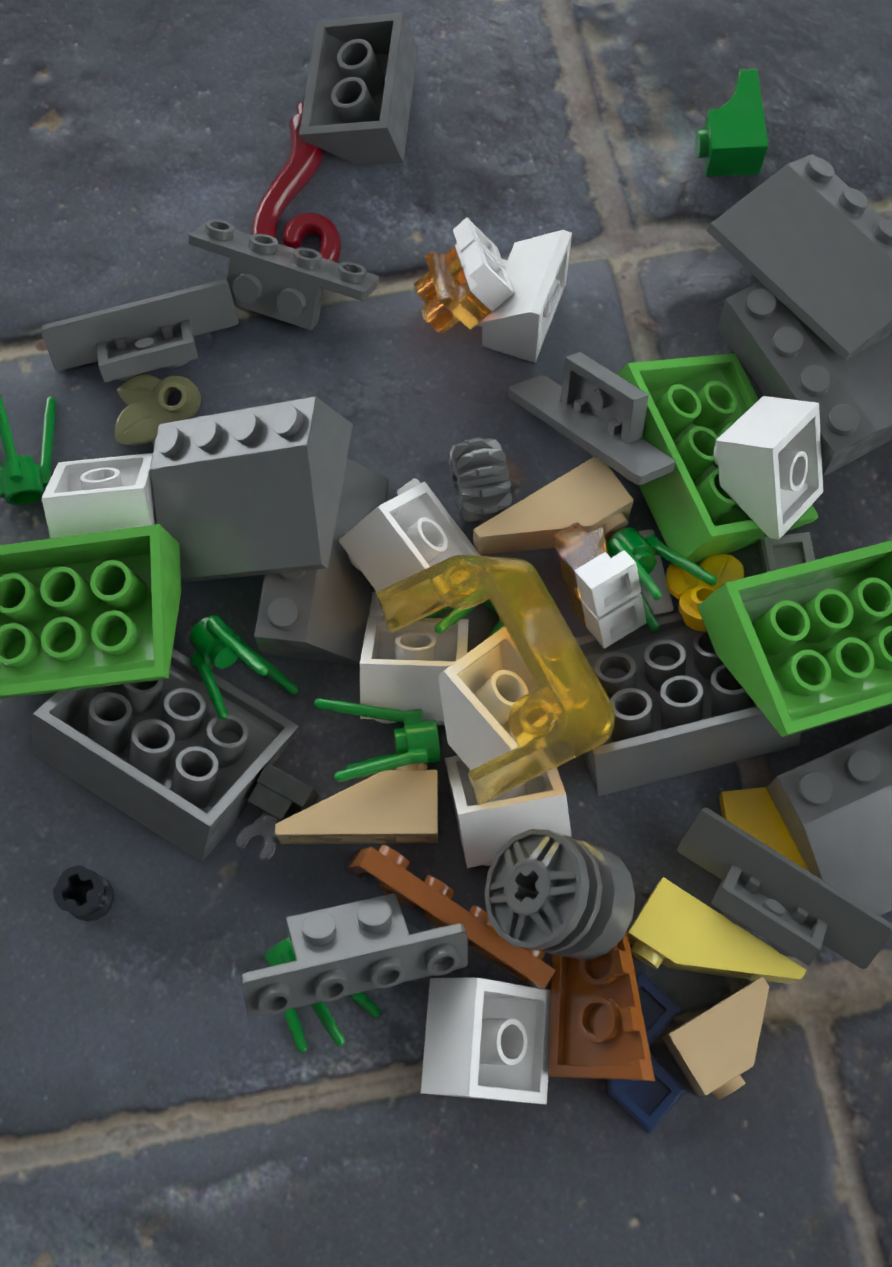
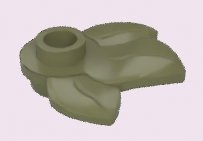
[115,374,201,447]

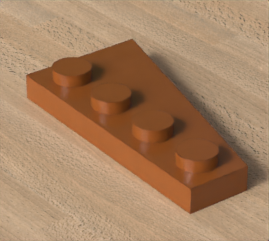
[344,844,555,989]
[548,930,655,1081]

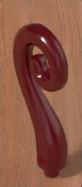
[251,102,341,263]

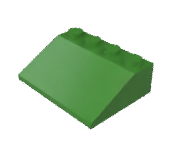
[617,353,819,563]
[0,524,181,699]
[697,541,892,738]

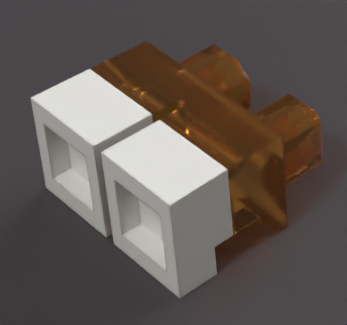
[414,217,515,335]
[553,522,647,649]

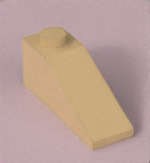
[473,457,634,555]
[275,763,438,844]

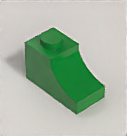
[695,68,768,177]

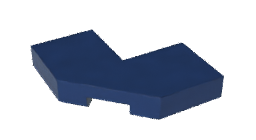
[606,971,687,1133]

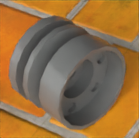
[484,829,635,960]

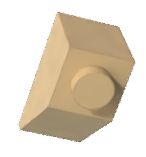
[662,977,770,1101]

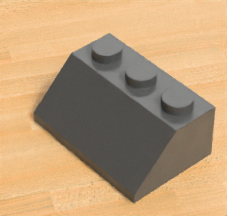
[299,12,418,166]

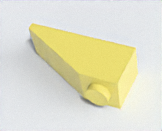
[627,877,807,984]

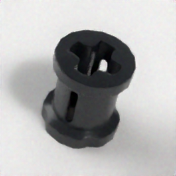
[53,865,114,922]

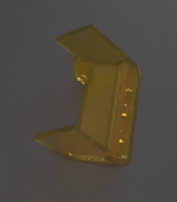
[376,555,615,806]

